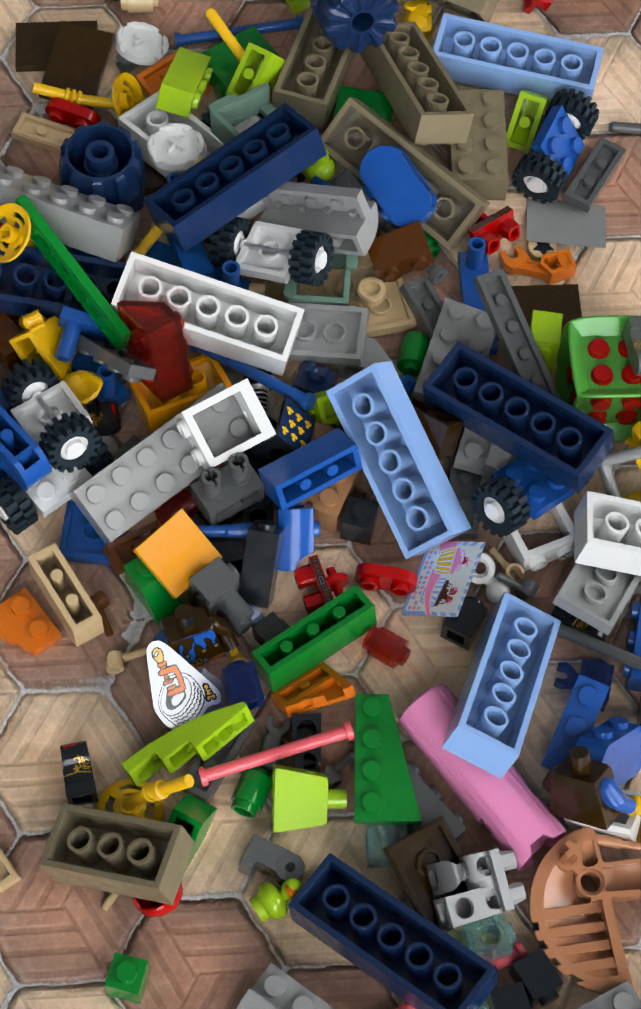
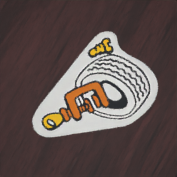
[146,640,221,730]

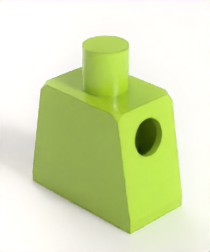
[271,764,347,832]

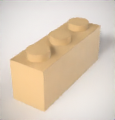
[27,543,104,647]

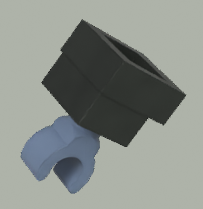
[249,605,290,645]

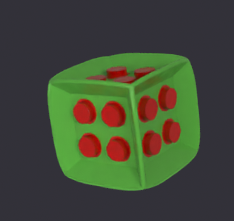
[556,315,641,442]

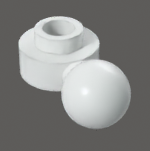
[471,552,511,604]

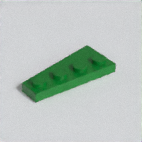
[354,693,422,825]

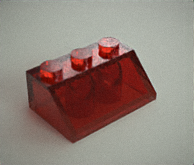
[117,300,194,403]

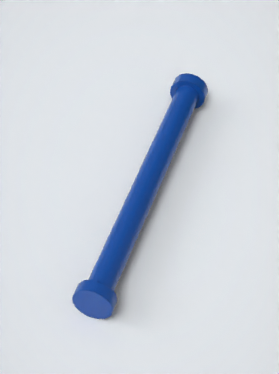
[174,14,304,49]
[187,345,316,411]

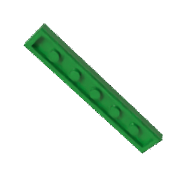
[15,194,131,351]

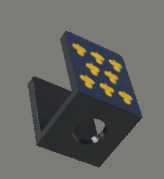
[250,398,315,465]

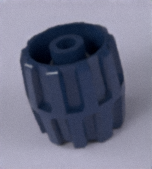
[309,0,399,53]
[59,122,146,212]

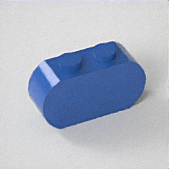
[359,146,437,227]
[0,406,52,491]
[575,717,641,786]

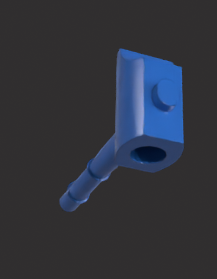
[197,504,320,571]

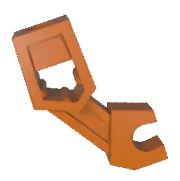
[498,247,577,285]

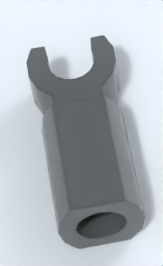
[257,714,290,775]

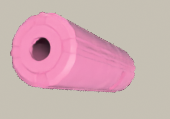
[398,684,568,872]

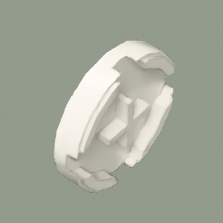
[114,21,169,66]
[147,123,205,172]

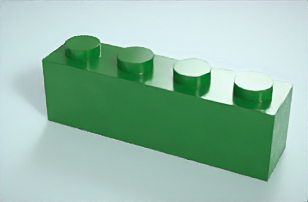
[251,584,377,693]

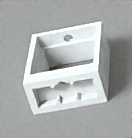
[176,378,276,471]
[503,503,574,572]

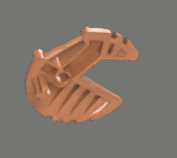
[528,827,641,994]

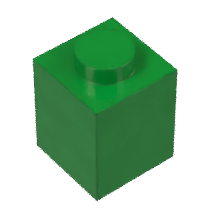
[104,952,150,1004]

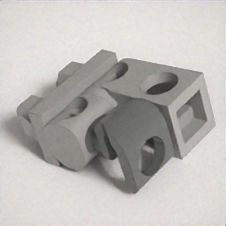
[426,848,526,930]

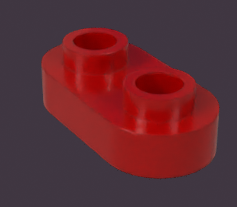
[45,97,101,128]
[354,563,418,596]

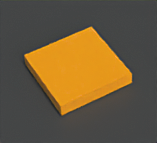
[133,509,222,599]

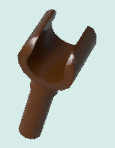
[90,591,114,637]

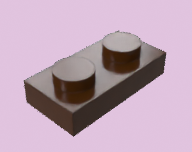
[102,520,160,575]

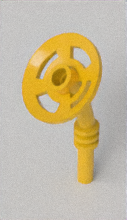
[32,72,145,117]
[0,203,34,263]
[97,774,194,821]

